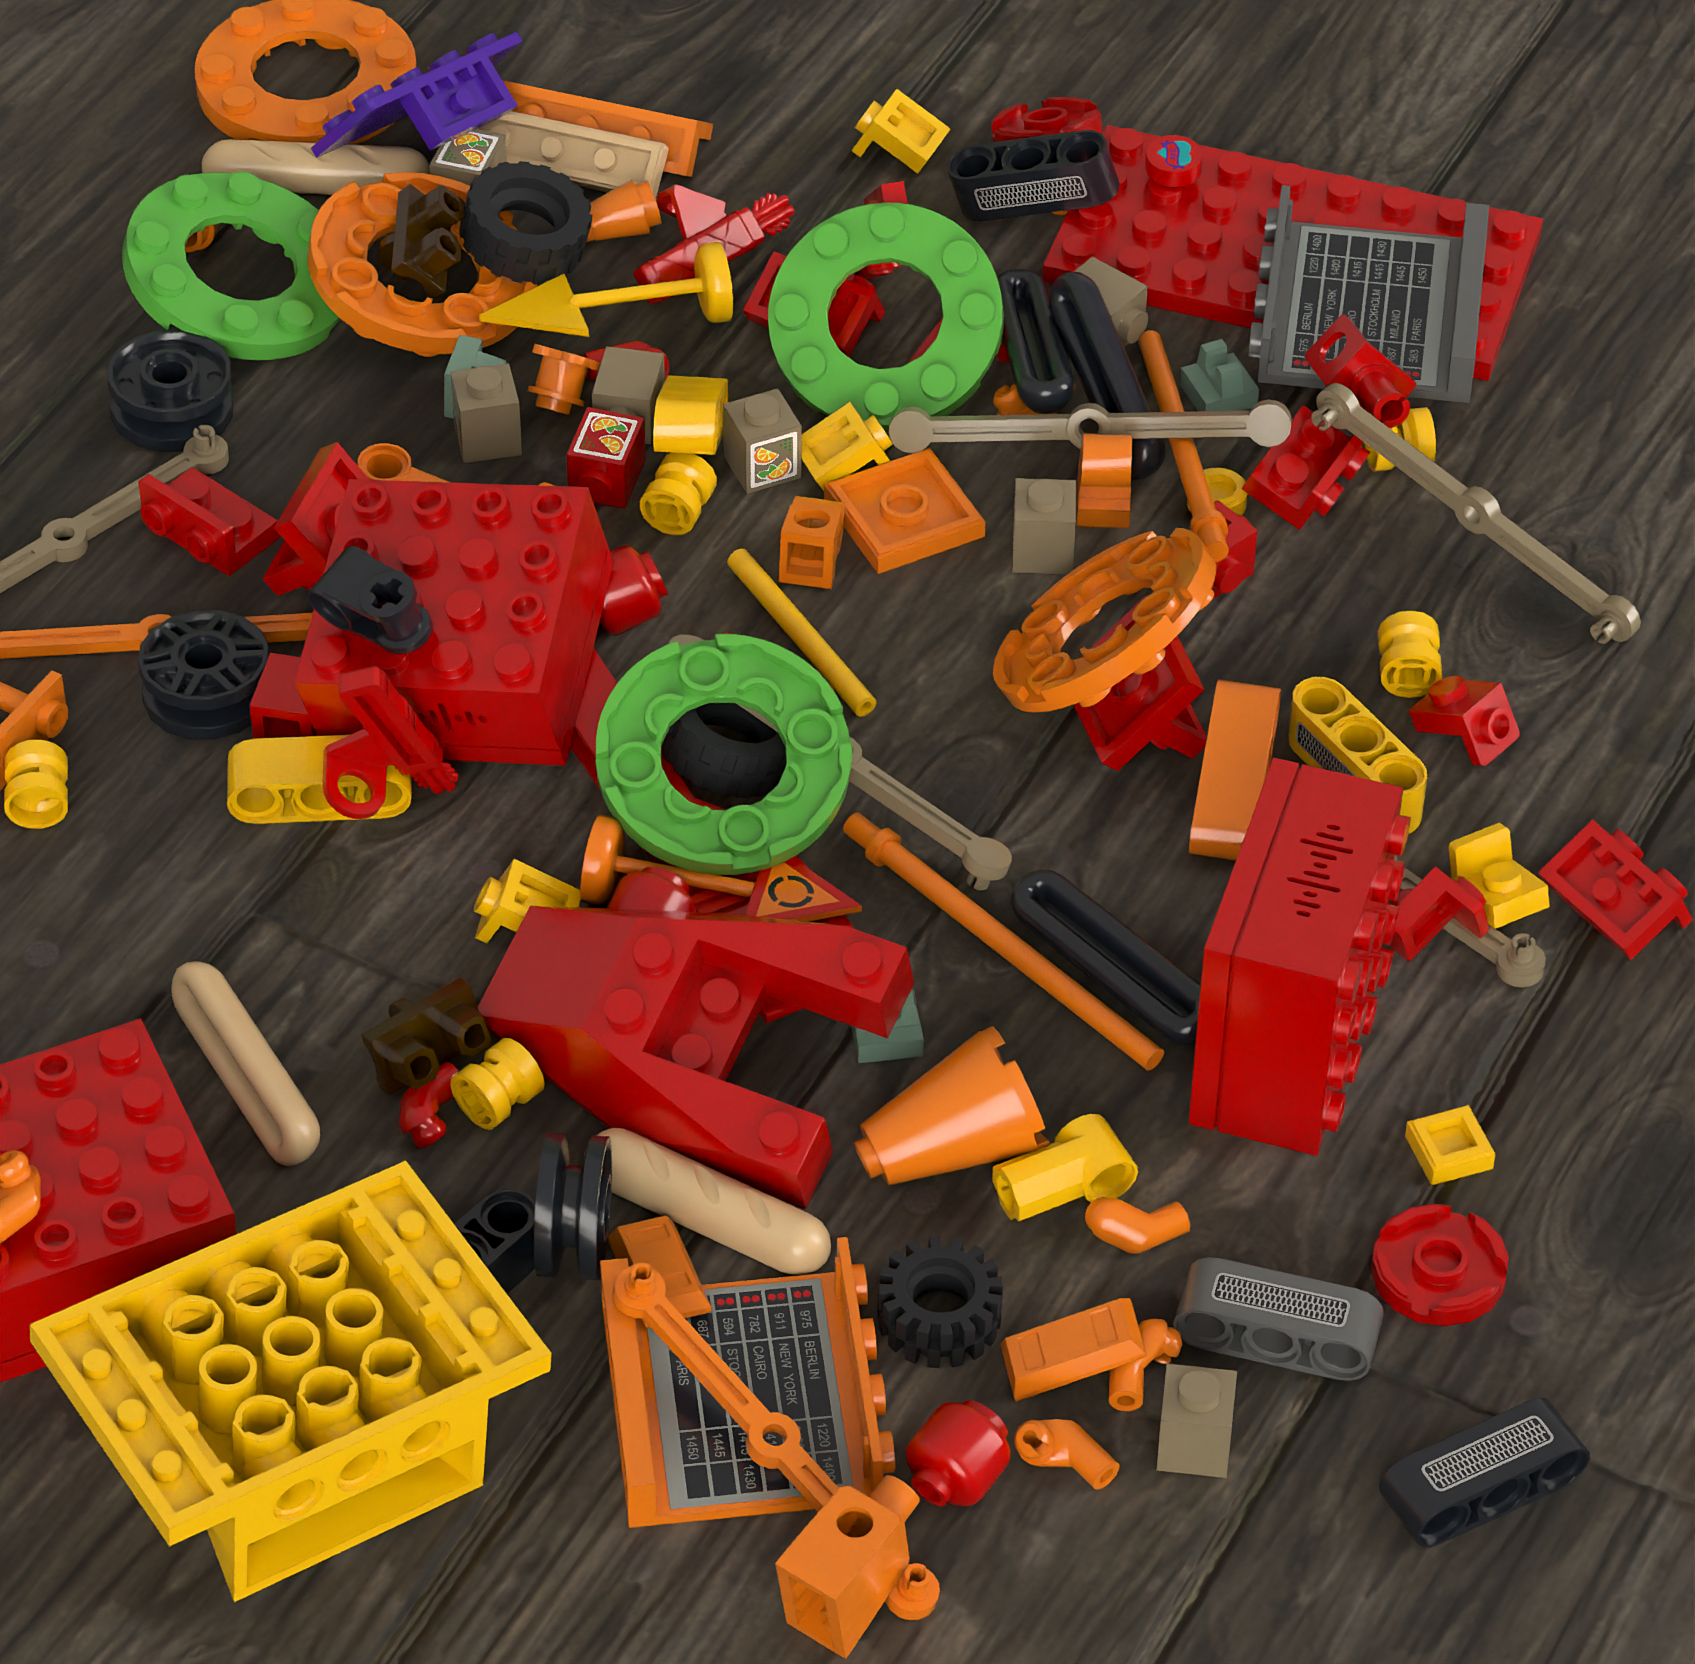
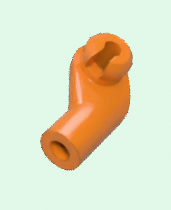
[0,1150,41,1244]
[1085,1197,1190,1254]
[1109,1318,1182,1411]
[1014,1419,1120,1490]

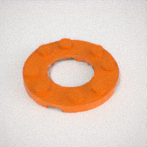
[195,0,417,144]
[307,172,537,357]
[993,528,1216,713]

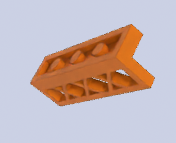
[502,80,714,177]

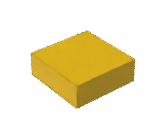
[1405,1105,1495,1186]

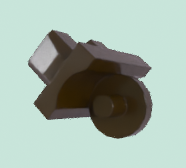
[378,184,465,299]
[361,978,492,1095]

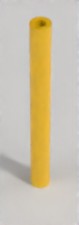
[727,549,876,717]

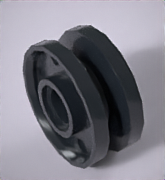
[108,330,233,451]
[138,610,269,739]
[534,1132,612,1280]

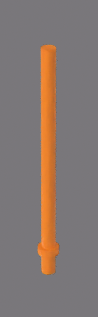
[1138,330,1229,562]
[843,812,1164,1071]

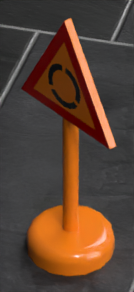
[580,814,862,922]

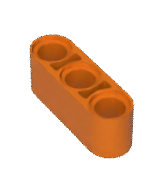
[1189,679,1281,861]

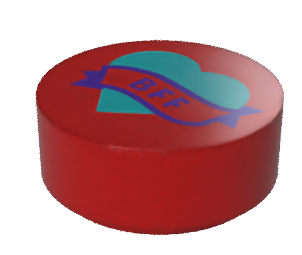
[1145,135,1203,187]

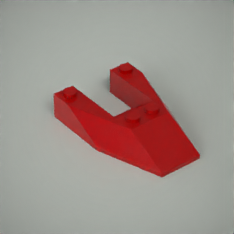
[478,905,914,1209]

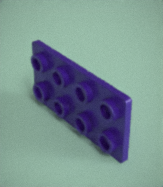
[310,32,523,158]

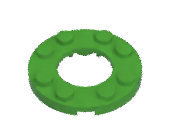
[122,172,341,360]
[768,203,1004,433]
[596,634,852,875]

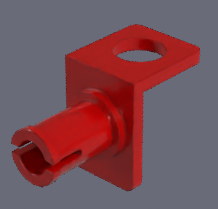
[1304,314,1416,428]

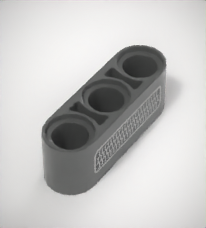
[1173,1257,1384,1381]

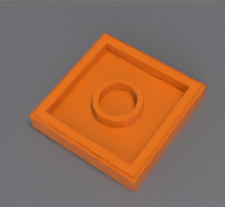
[824,448,985,574]

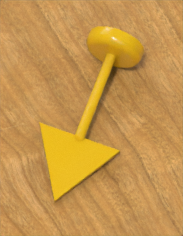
[479,241,733,337]

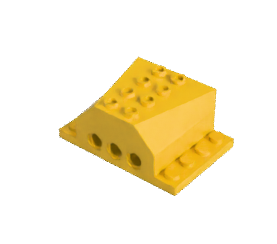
[30,1161,552,1602]

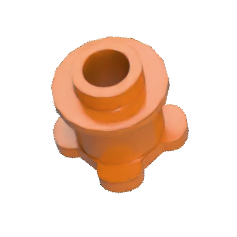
[527,344,601,415]

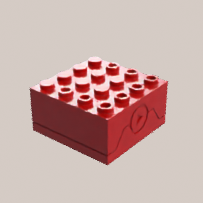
[294,479,614,766]
[1189,757,1411,1156]
[0,1019,237,1383]

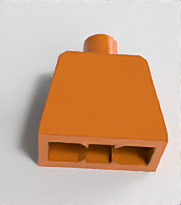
[775,1475,920,1659]

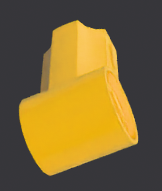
[992,1114,1138,1221]

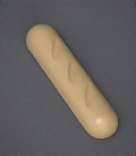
[201,139,430,195]
[171,961,320,1166]
[584,1128,831,1276]

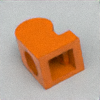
[1076,433,1132,528]
[779,496,845,589]

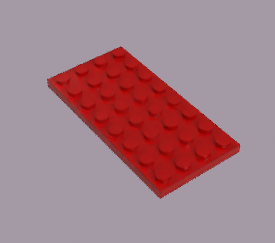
[1042,125,1543,381]

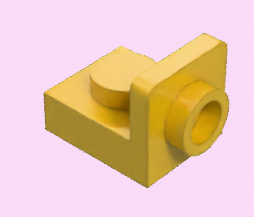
[851,89,950,174]
[801,402,893,491]
[1448,823,1550,929]
[474,859,581,944]

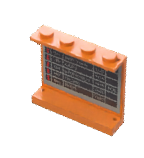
[600,1237,895,1528]

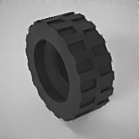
[459,161,592,284]
[661,703,786,798]

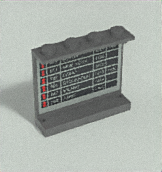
[1248,185,1490,403]

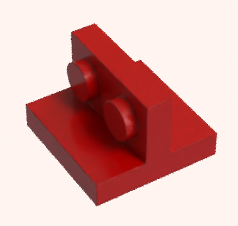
[262,442,370,596]
[1073,596,1207,771]

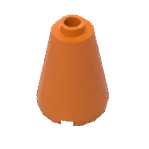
[854,1026,1050,1185]

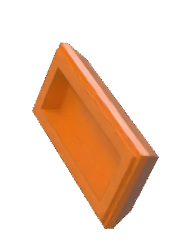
[608,1215,712,1328]
[1000,1298,1147,1402]

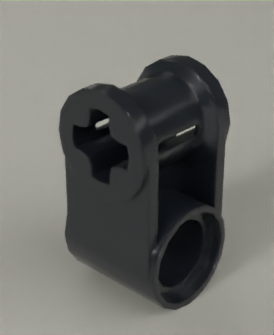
[306,546,433,654]

